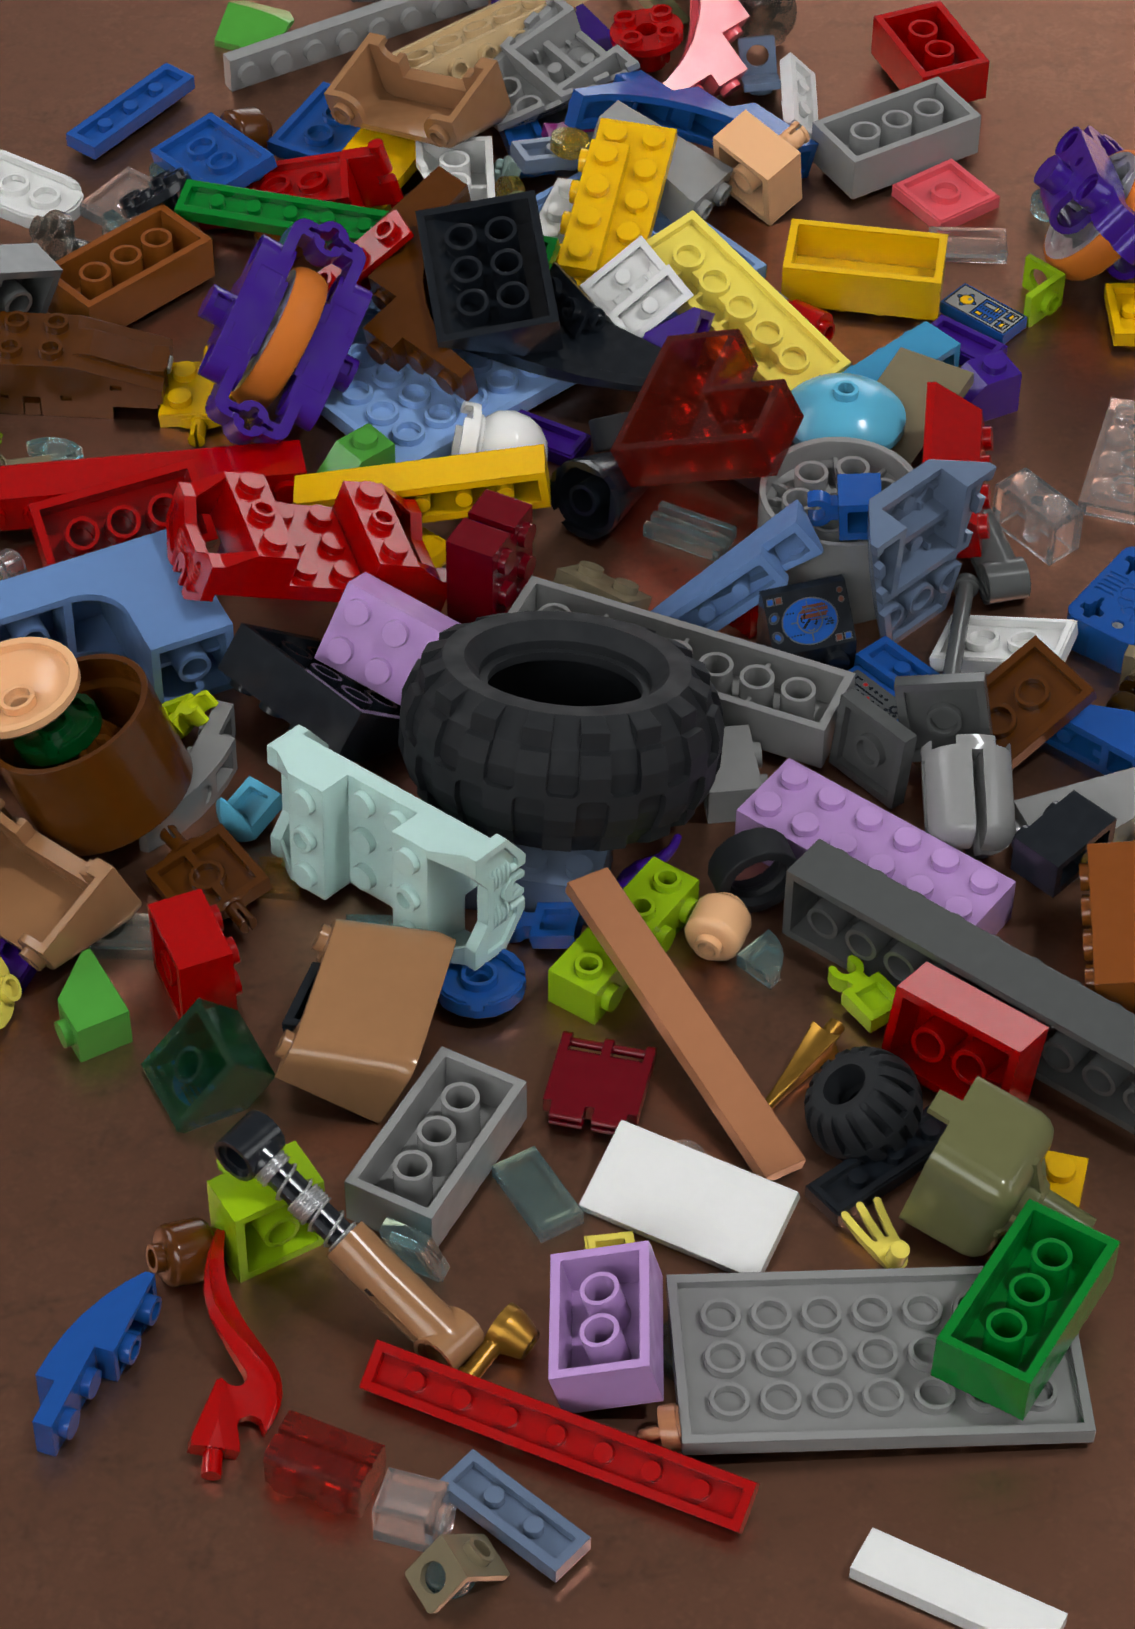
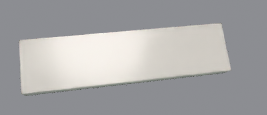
[849,1527,1068,1629]

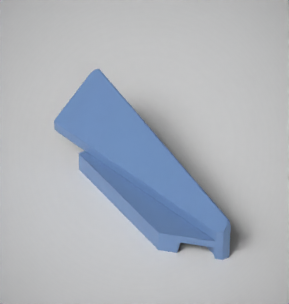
[651,500,824,631]

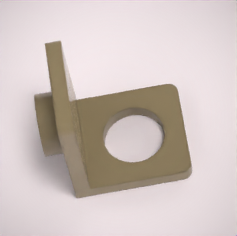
[405,1534,510,1614]

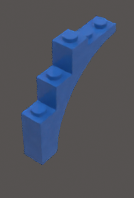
[564,70,819,178]

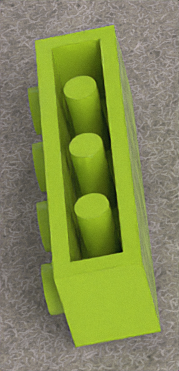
[548,856,699,1025]

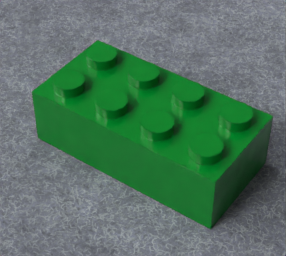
[931,1199,1120,1421]

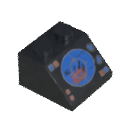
[756,574,857,671]

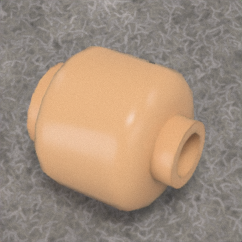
[684,892,752,961]

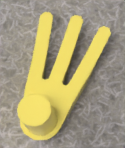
[841,1197,910,1268]

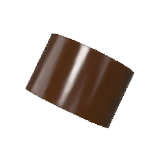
[0,654,193,856]

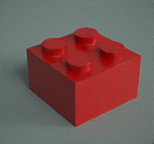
[147,888,243,1032]

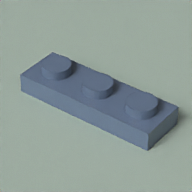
[438,1449,591,1583]

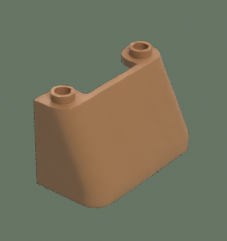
[324,32,511,148]
[0,798,143,971]
[274,919,456,1124]

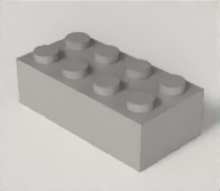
[811,76,981,199]
[344,1046,527,1255]

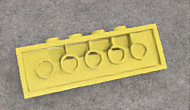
[646,210,851,399]

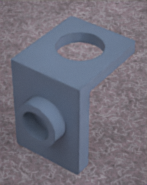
[738,35,781,95]

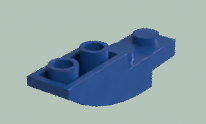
[32,1271,162,1457]

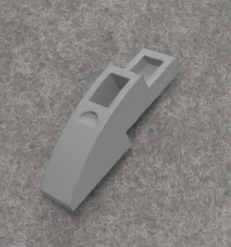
[139,700,238,853]

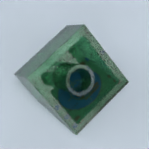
[140,998,276,1133]

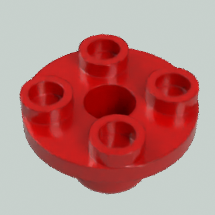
[610,4,684,73]

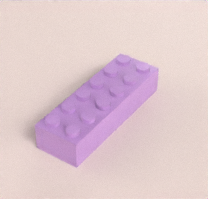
[735,758,1016,935]

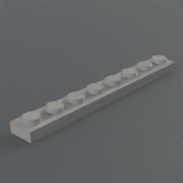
[223,0,488,92]

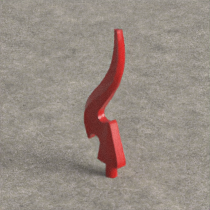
[187,1228,283,1481]

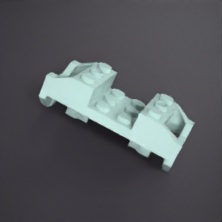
[267,724,526,971]

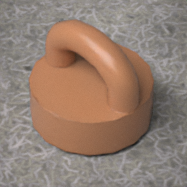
[637,1402,681,1454]

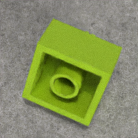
[206,1141,325,1283]

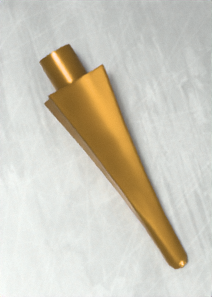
[765,1018,845,1110]

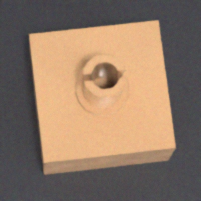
[713,109,810,226]

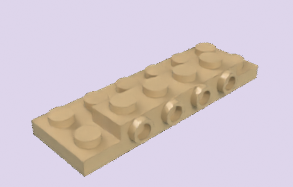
[392,0,589,79]

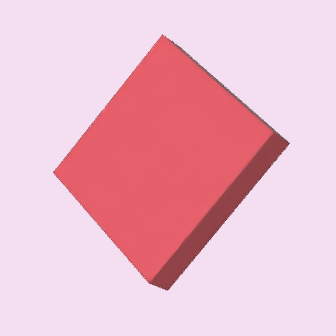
[891,158,1000,234]

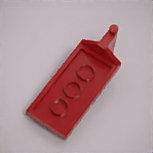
[198,138,404,231]

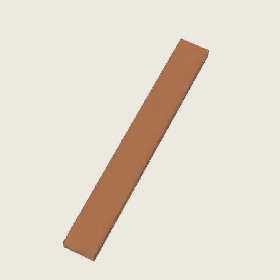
[565,867,806,1181]

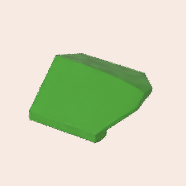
[214,0,294,50]

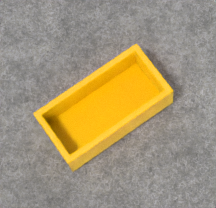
[781,218,948,320]

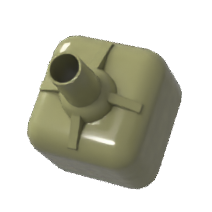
[899,1076,1097,1258]

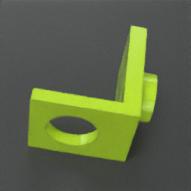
[1022,254,1066,328]

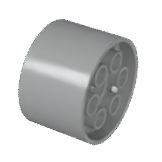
[757,437,913,624]

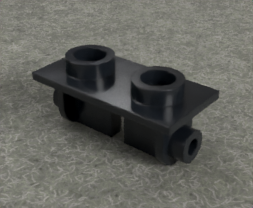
[550,262,606,338]

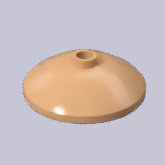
[0,637,81,740]

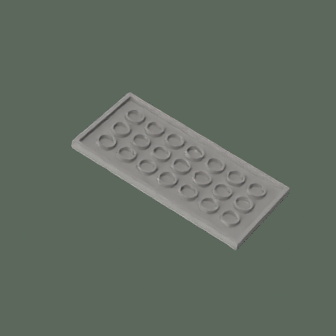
[665,1266,1096,1455]

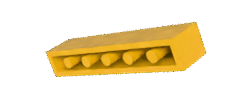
[293,444,551,523]

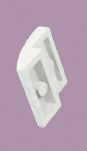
[579,235,694,338]

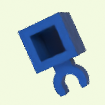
[807,472,882,541]

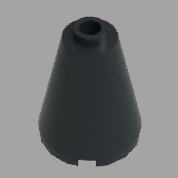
[550,446,658,540]

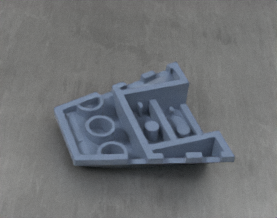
[867,459,997,643]

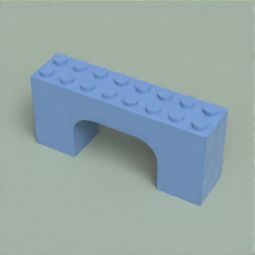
[0,529,234,703]

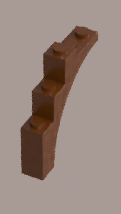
[363,166,479,401]

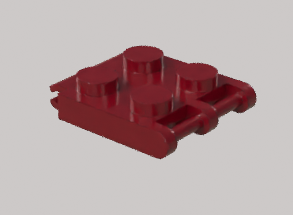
[543,1031,657,1135]

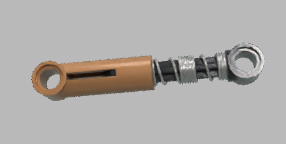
[214,1110,485,1369]

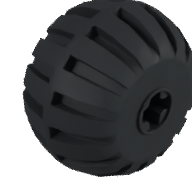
[804,1046,923,1163]

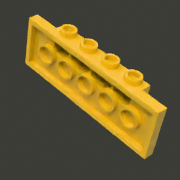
[555,118,677,286]

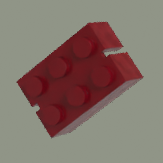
[446,489,536,624]

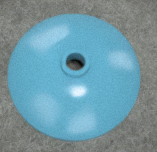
[781,373,906,449]

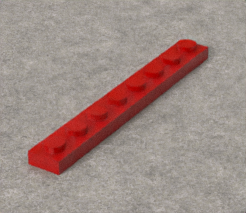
[359,1339,760,1534]

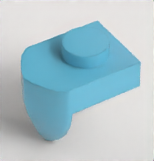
[216,776,282,842]

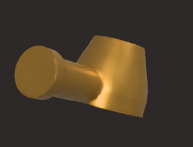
[458,1302,540,1378]

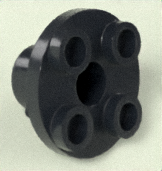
[119,167,192,222]

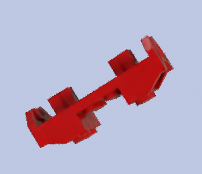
[166,471,447,612]

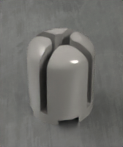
[920,734,1016,859]

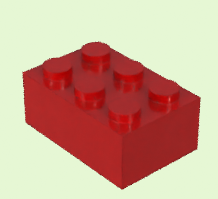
[871,0,990,103]
[881,961,1049,1103]

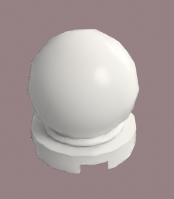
[450,401,548,460]

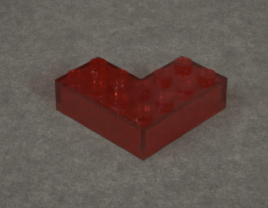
[610,329,804,487]

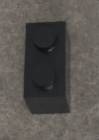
[1010,790,1117,898]

